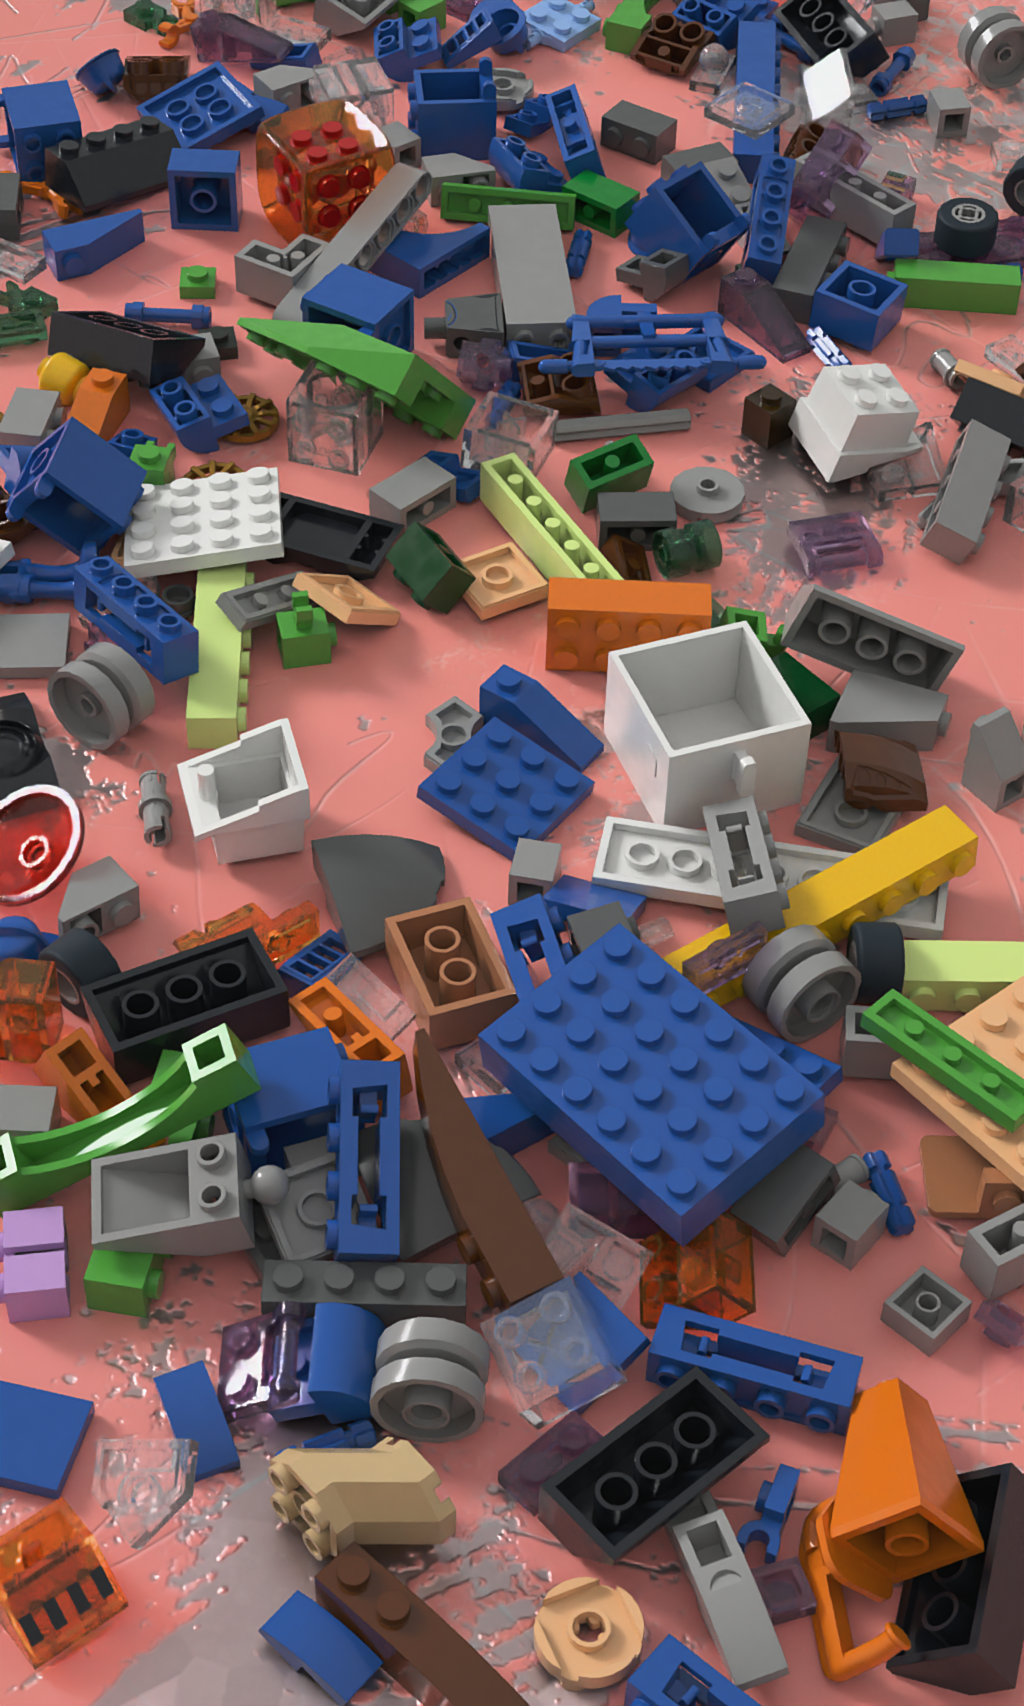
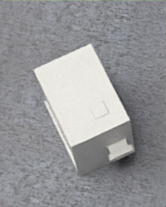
[603,621,812,829]

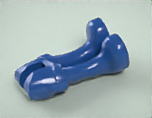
[0,541,100,604]

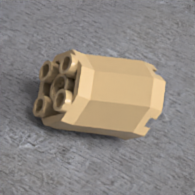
[267,1437,456,1561]

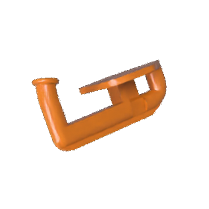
[799,1494,911,1683]

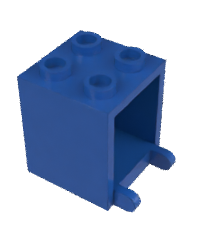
[407,57,497,160]
[0,80,82,182]
[624,161,752,287]
[300,263,414,352]
[5,416,147,557]
[222,1026,365,1176]

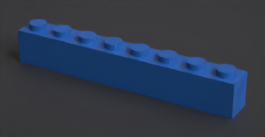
[733,21,781,184]

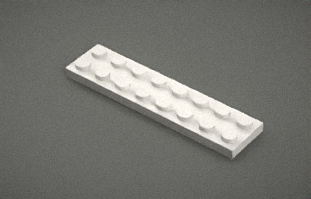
[592,816,949,940]

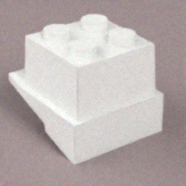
[788,363,924,483]
[177,718,310,865]

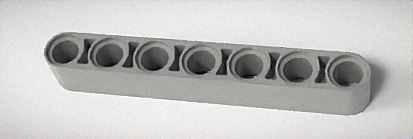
[272,162,433,322]

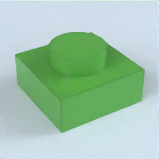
[179,265,217,299]

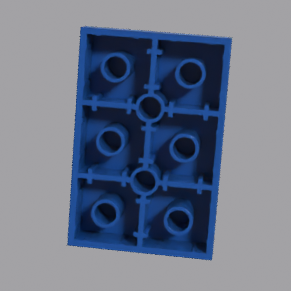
[478,923,825,1247]

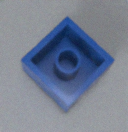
[167,148,243,232]
[808,260,909,352]

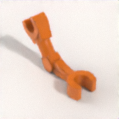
[158,0,198,49]
[0,170,83,219]

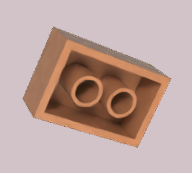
[385,897,517,1050]

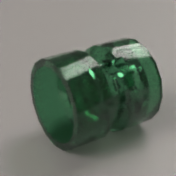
[652,519,723,580]

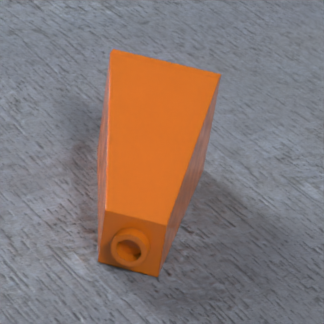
[829,1377,984,1584]

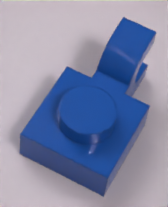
[736,1463,801,1566]

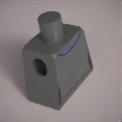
[424,293,504,362]

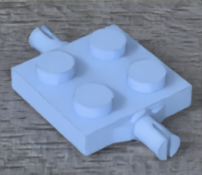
[522,0,602,53]

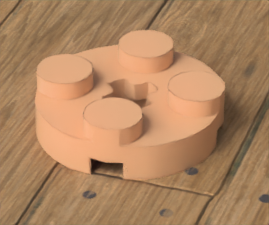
[533,1577,644,1692]

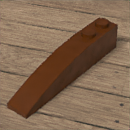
[412,1028,564,1321]
[314,1541,530,1706]

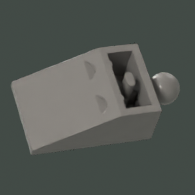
[91,1132,290,1257]

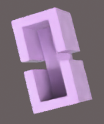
[0,1206,71,1323]

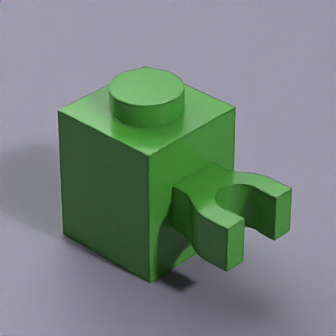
[130,440,176,485]
[276,590,338,669]

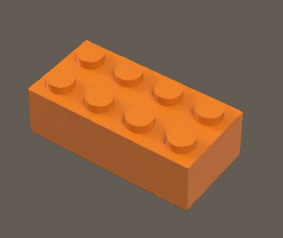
[545,577,712,672]

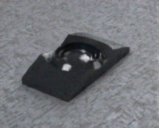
[265,492,405,581]
[0,692,65,824]

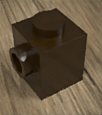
[741,383,797,450]

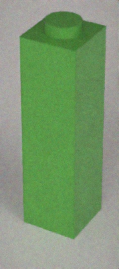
[886,258,1021,315]

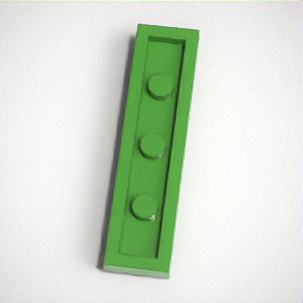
[440,182,577,231]
[860,988,1024,1133]

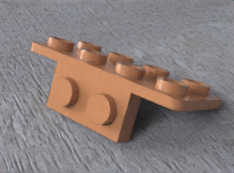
[919,1135,1024,1219]

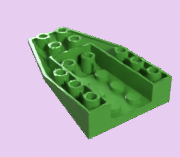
[237,317,476,440]

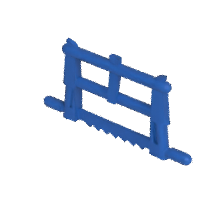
[538,311,767,377]

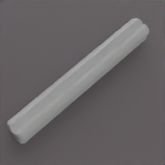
[547,408,691,443]

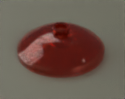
[0,785,85,907]

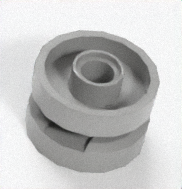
[957,5,1024,89]
[47,642,155,750]
[742,924,861,1042]
[369,1317,490,1443]

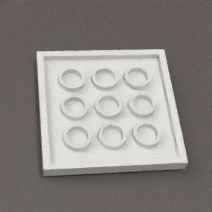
[124,467,284,579]

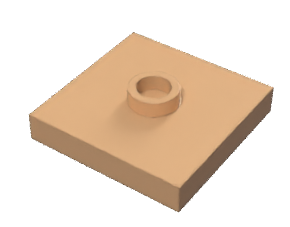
[954,358,1024,399]
[460,542,549,621]
[292,572,401,626]

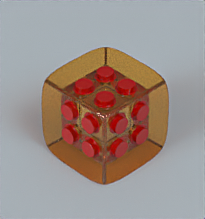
[256,100,395,244]

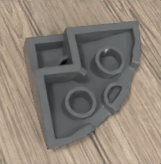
[311,834,445,960]
[358,1119,542,1263]

